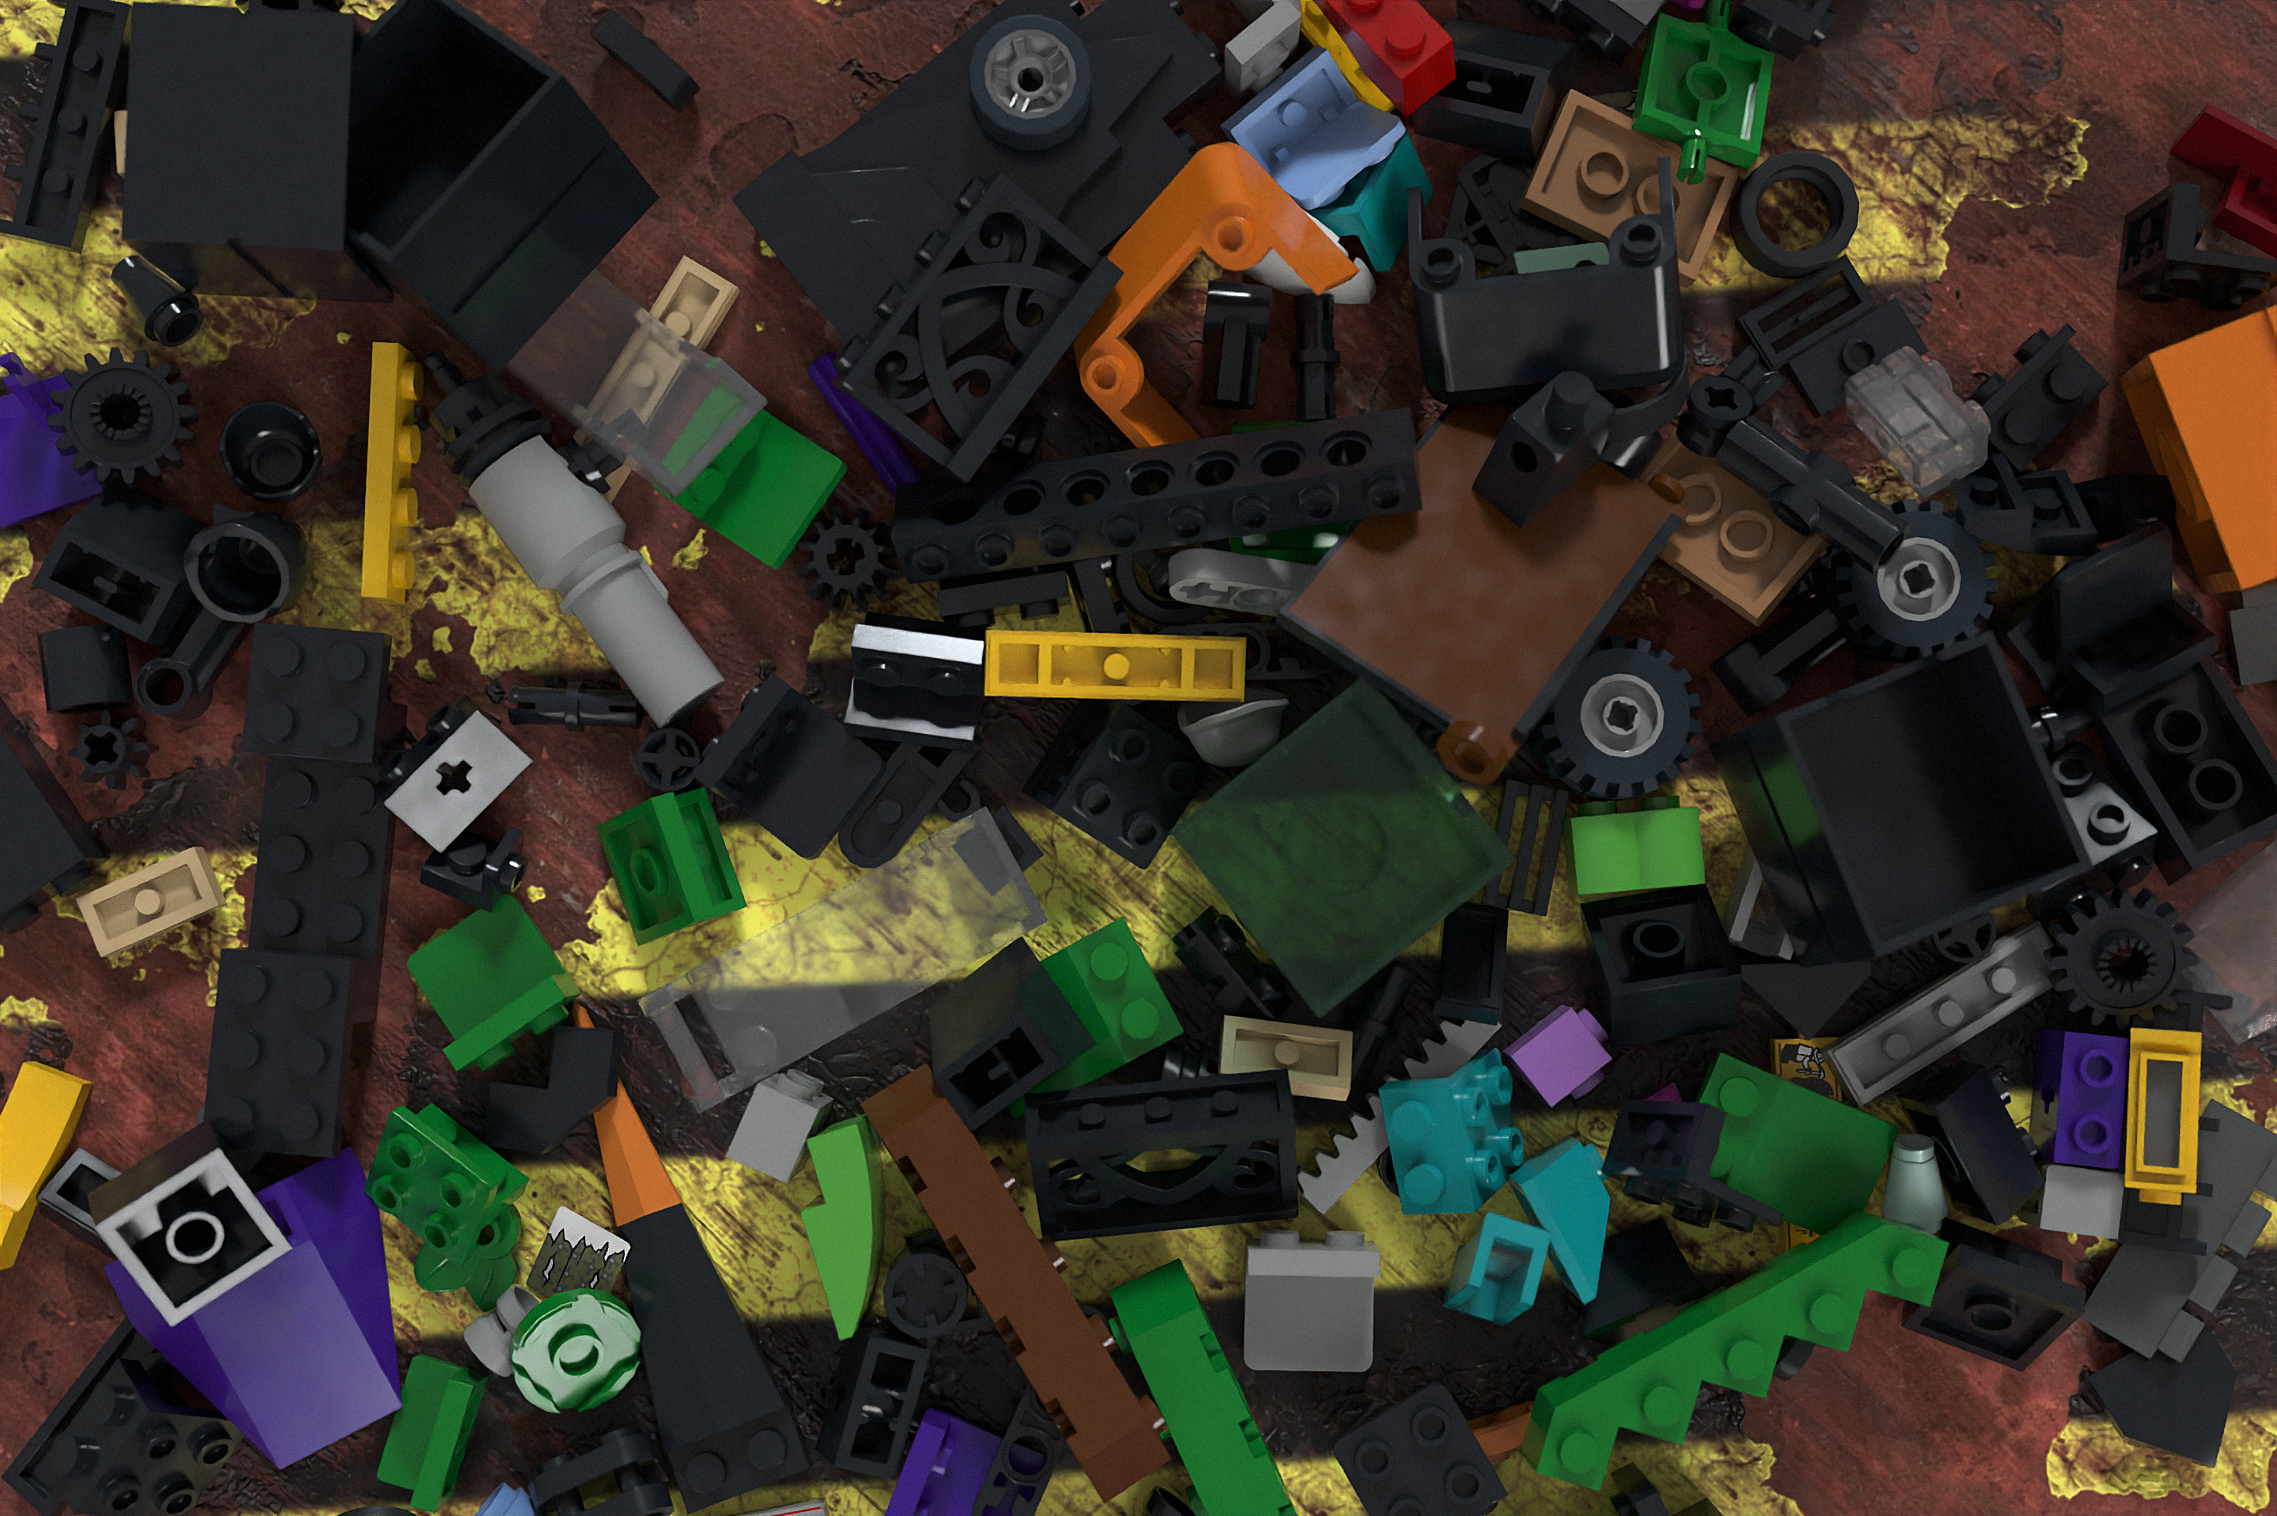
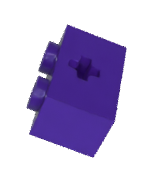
[2029,1027,2130,1169]

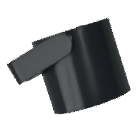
[883,1228,991,1338]

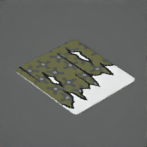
[526,1206,631,1298]

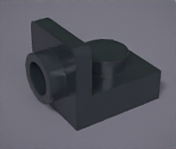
[420,827,528,913]

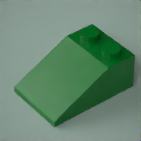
[1009,916,1184,1119]
[1693,1048,1900,1235]

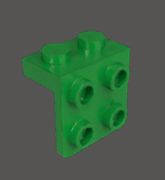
[407,894,582,1073]

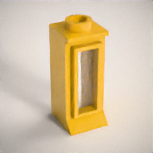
[2125,1028,2202,1205]

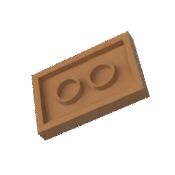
[1518,89,1740,289]
[1640,428,1829,627]

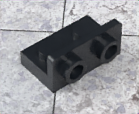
[1959,323,2109,473]

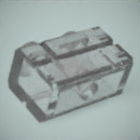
[1845,345,1991,499]

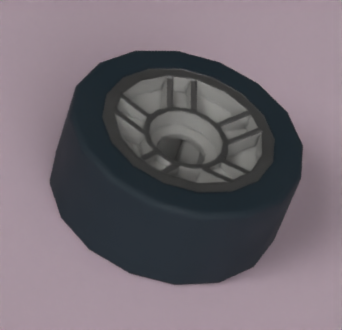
[968,14,1093,151]

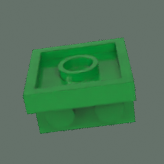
[596,787,747,946]

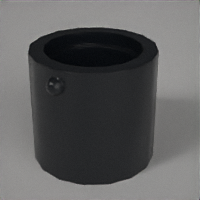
[37,625,134,715]

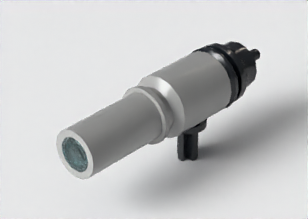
[425,351,726,729]

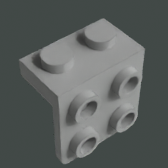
[1223,0,1302,105]
[1243,1229,1380,1372]

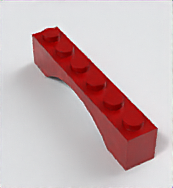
[1313,0,1456,117]

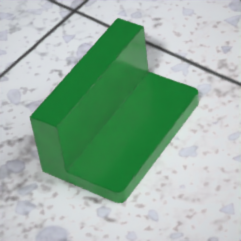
[377,1354,490,1513]

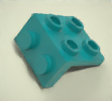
[1378,1048,1524,1214]

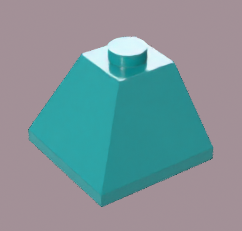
[1508,1135,1611,1304]

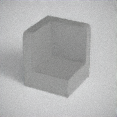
[2020,1163,2125,1239]

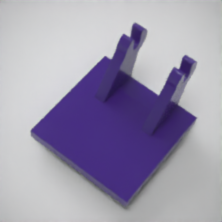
[0,352,107,530]

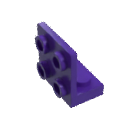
[885,1405,1046,1516]

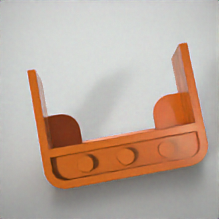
[1072,142,1360,448]

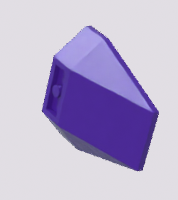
[103,1146,403,1470]

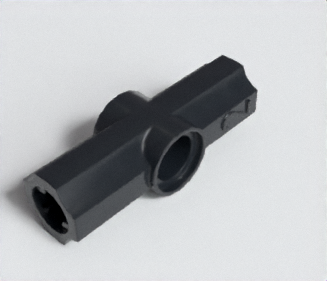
[1716,415,1910,574]

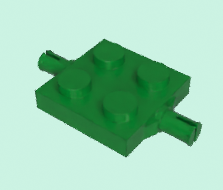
[1631,0,1775,185]

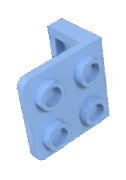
[1220,45,1406,210]

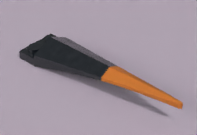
[572,1003,813,1514]

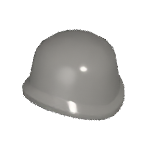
[1177,683,1290,767]

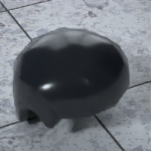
[218,399,323,504]

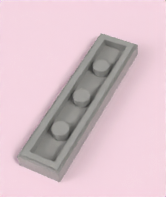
[1819,920,2059,1107]

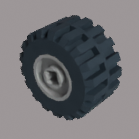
[1817,499,1998,664]
[1530,636,1701,802]

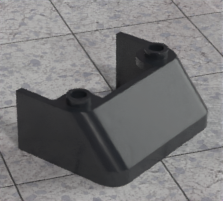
[1407,156,1685,405]

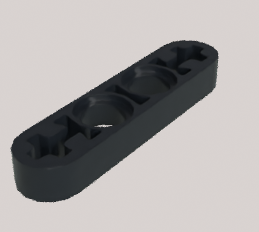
[971,1304,1111,1516]

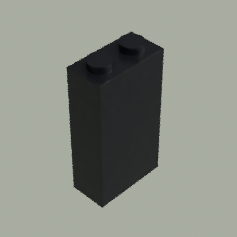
[0,696,110,934]

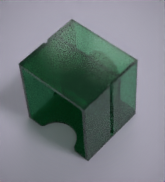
[1168,678,1516,1018]

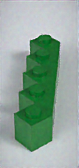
[1520,1210,1949,1491]
[1108,1258,1298,1516]

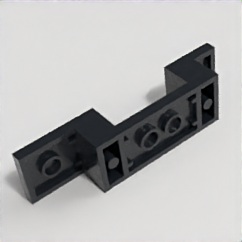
[203,622,408,1157]

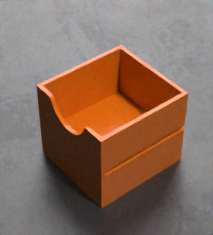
[2118,305,2277,595]

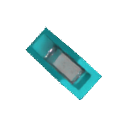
[1442,1211,1552,1327]

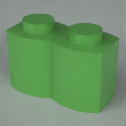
[1563,795,1706,895]

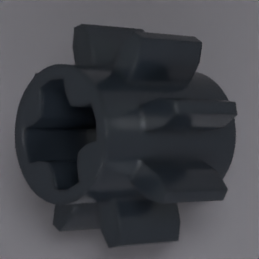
[68,710,159,791]

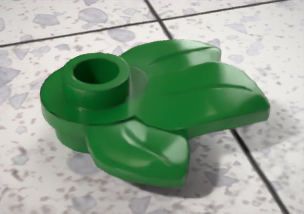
[414,1203,521,1312]

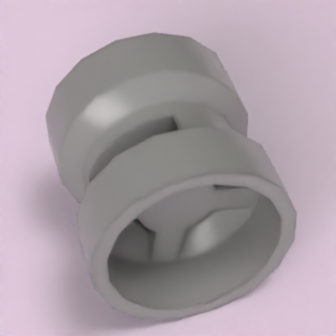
[463,1284,541,1377]

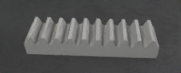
[1296,1017,1502,1215]

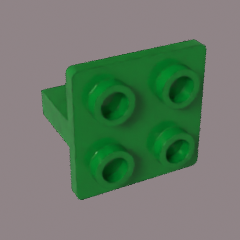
[364,1103,529,1266]

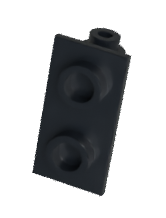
[1170,904,1293,1022]

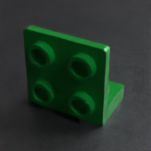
[652,380,847,570]

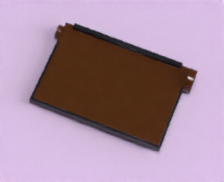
[1275,399,1691,785]

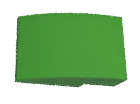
[800,1114,886,1340]

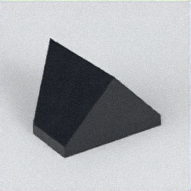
[1579,1215,1702,1347]

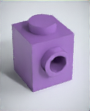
[1502,1005,1612,1107]

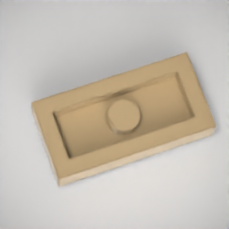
[76,847,227,957]
[1217,1015,1353,1101]

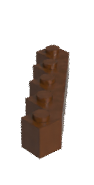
[860,1063,1171,1504]

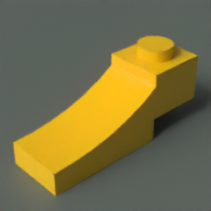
[0,1061,93,1271]

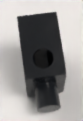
[1472,371,1616,529]

